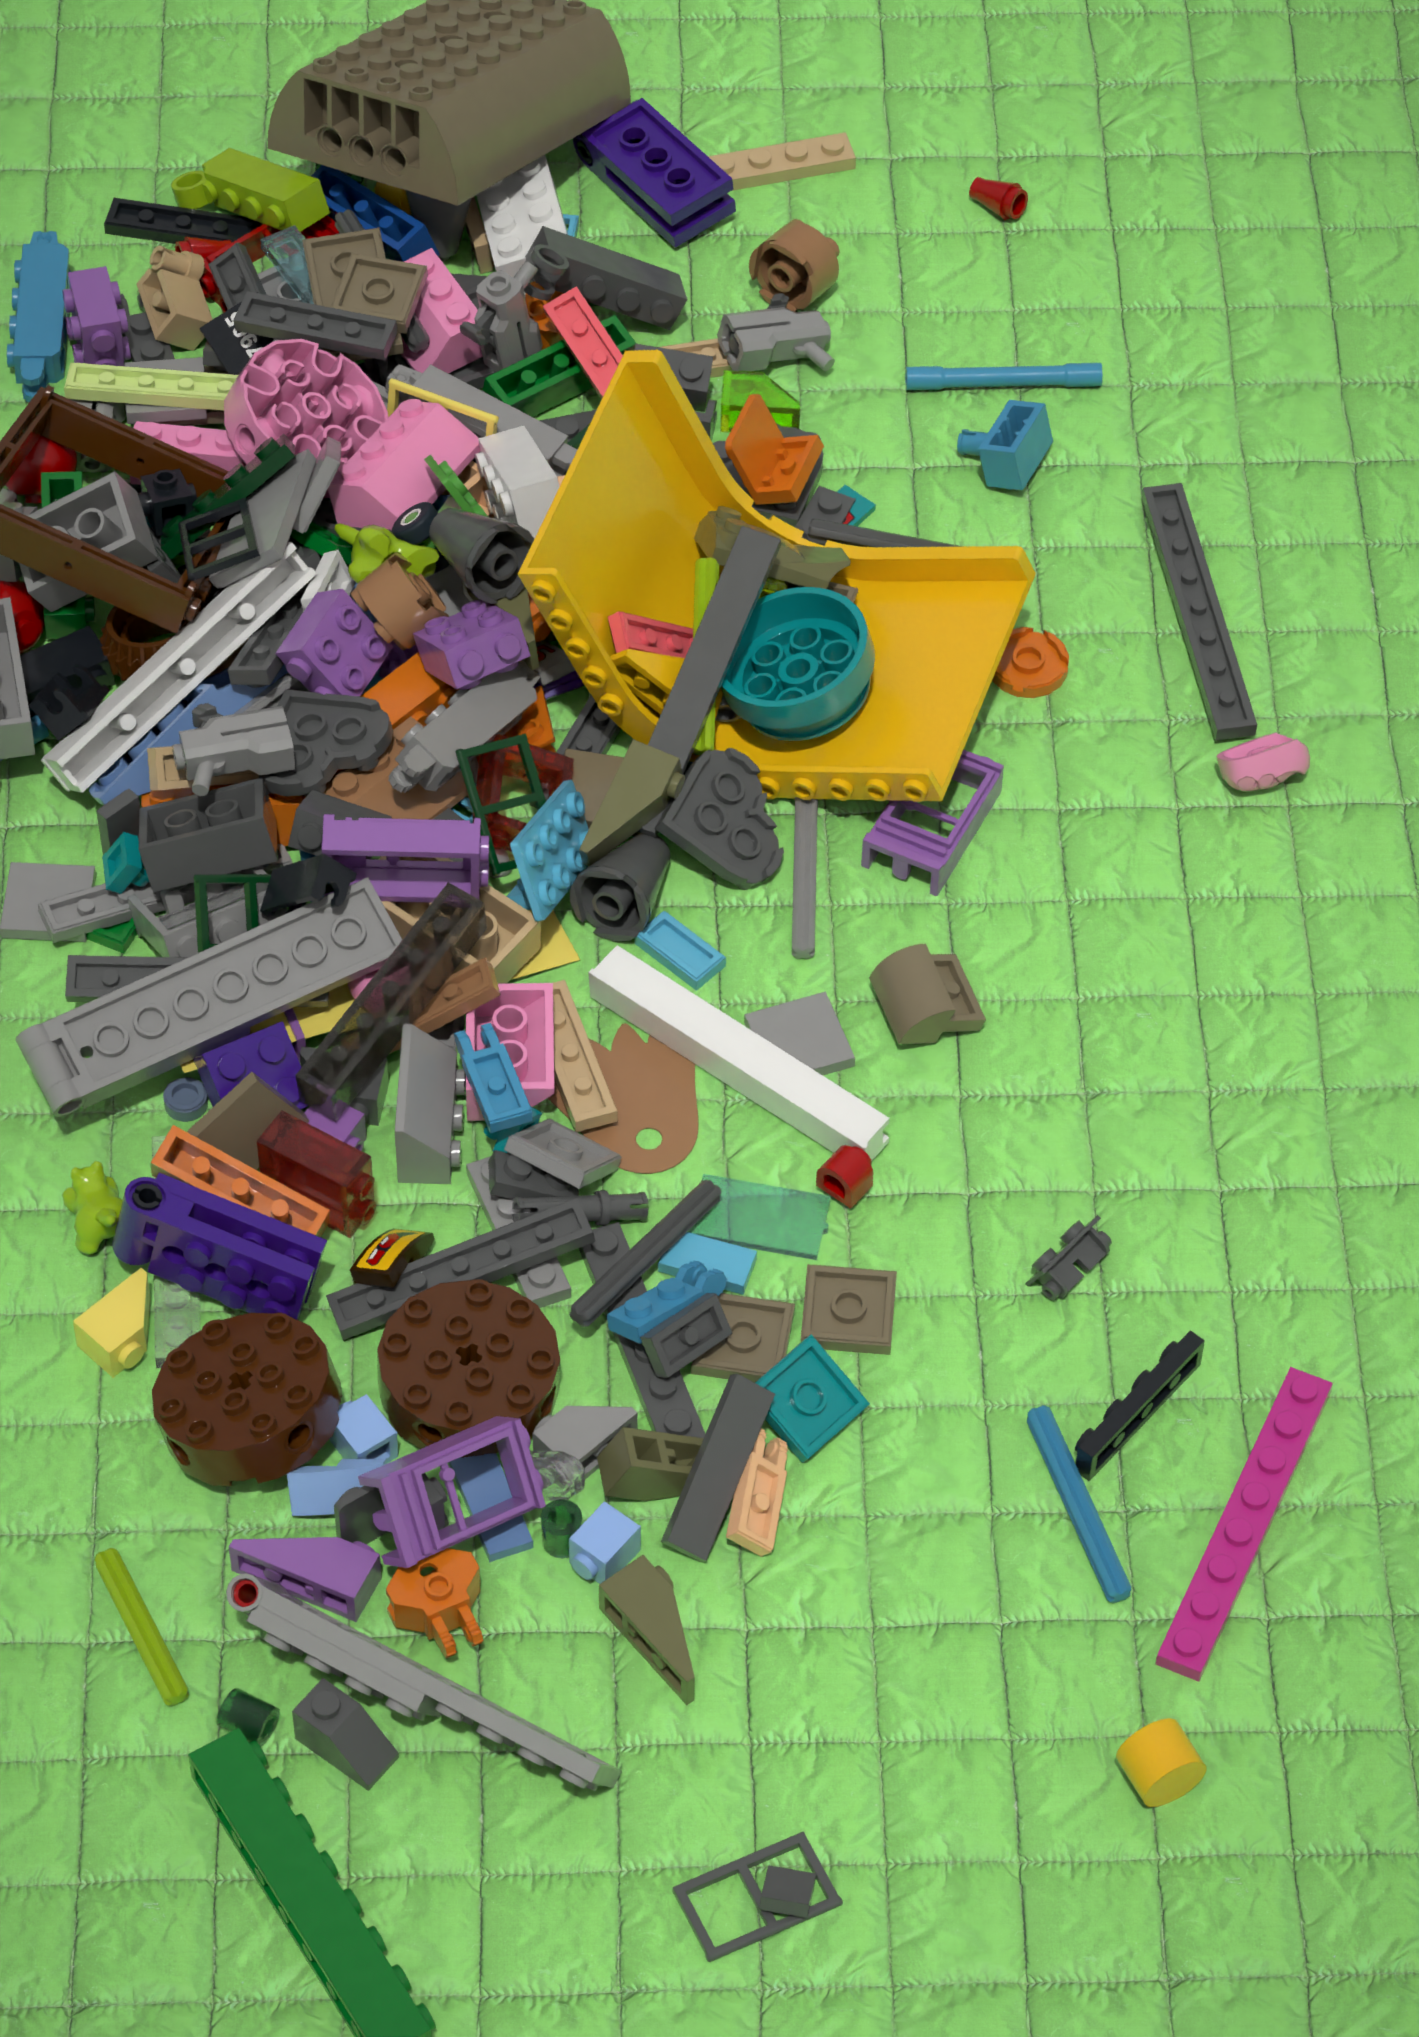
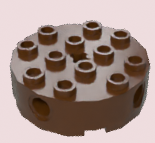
[377,1279,560,1458]
[152,1313,342,1486]

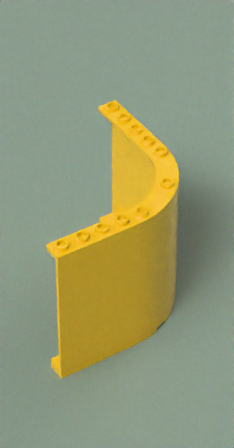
[518,350,1036,802]

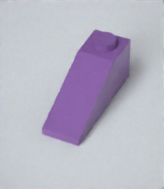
[229,1537,382,1622]

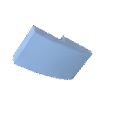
[287,1459,386,1516]

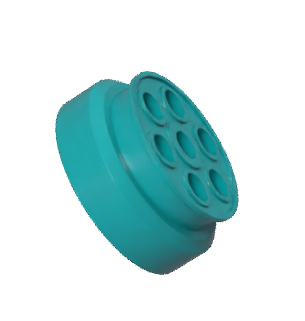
[721,587,875,741]

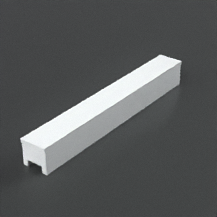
[41,542,317,793]
[588,945,889,1161]

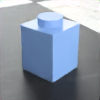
[330,1394,398,1464]
[569,1501,641,1584]

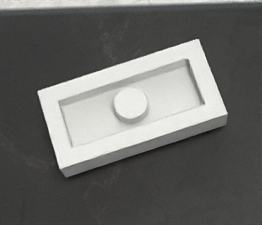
[300,550,356,612]

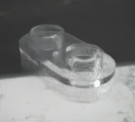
[530,1451,585,1501]

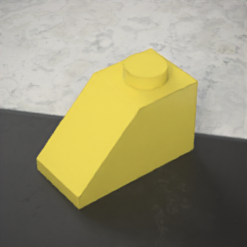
[73,1268,151,1378]

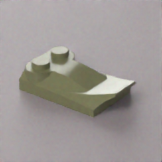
[694,506,850,589]

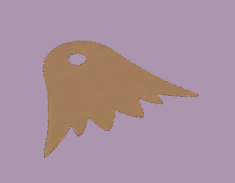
[548,1023,698,1174]

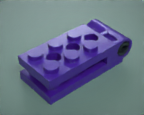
[573,98,736,248]
[112,1172,327,1320]

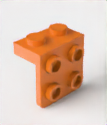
[725,394,824,505]

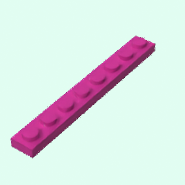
[1156,1367,1333,1682]

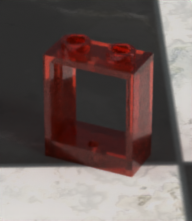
[472,734,574,852]
[257,1110,376,1238]

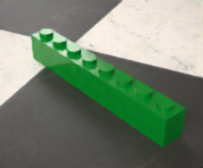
[188,1728,436,2037]

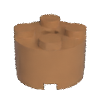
[749,219,840,312]
[351,552,449,651]

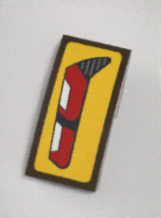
[350,1228,435,1287]

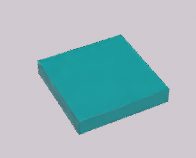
[755,1334,870,1463]

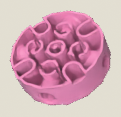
[224,339,388,499]

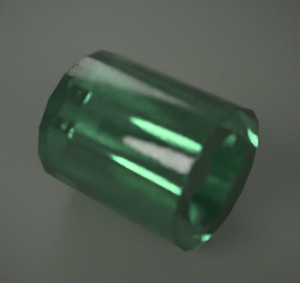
[541,1499,583,1559]
[217,1687,280,1747]

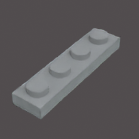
[466,1156,571,1308]

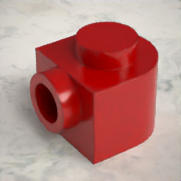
[816,1145,873,1209]

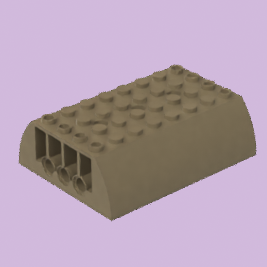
[267,0,631,206]

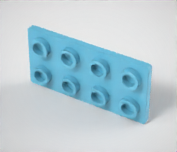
[507,780,589,922]

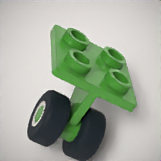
[392,455,488,574]

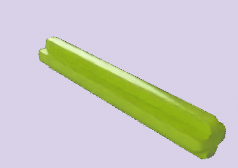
[95,1548,189,1706]

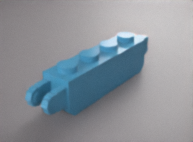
[7,231,72,402]

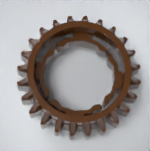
[100,600,210,681]

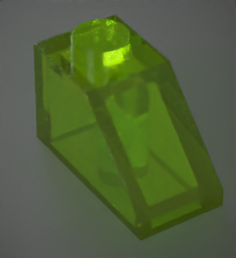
[720,370,800,432]

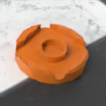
[992,627,1069,698]

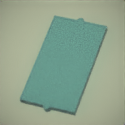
[689,1174,831,1260]

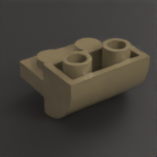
[869,944,986,1044]

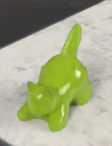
[334,523,439,584]
[62,1161,123,1254]

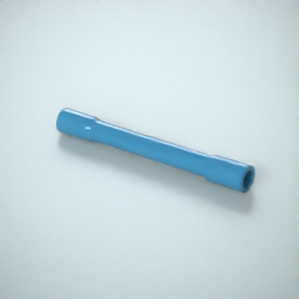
[905,363,1103,390]

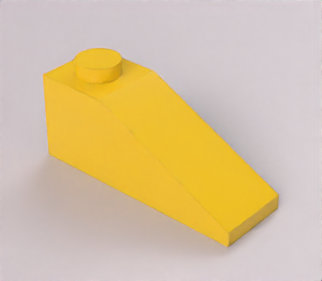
[610,649,723,718]

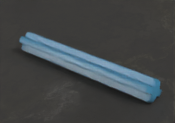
[1027,1405,1131,1603]

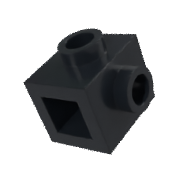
[138,468,197,536]

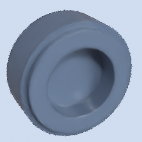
[163,1077,208,1122]

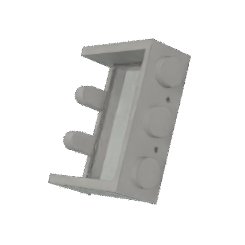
[127,869,288,958]

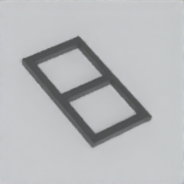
[672,1832,843,1962]

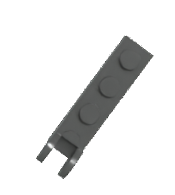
[524,226,688,330]

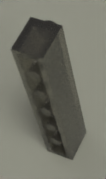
[295,882,487,1122]

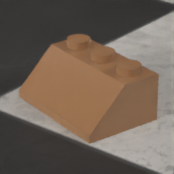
[323,716,468,820]

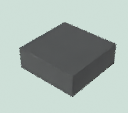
[759,1865,816,1918]

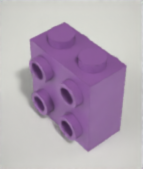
[62,266,131,366]
[275,589,393,697]
[413,600,531,690]

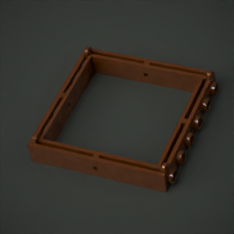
[0,385,232,634]

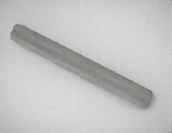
[792,797,818,959]

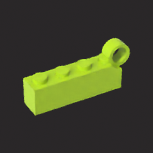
[171,148,330,235]

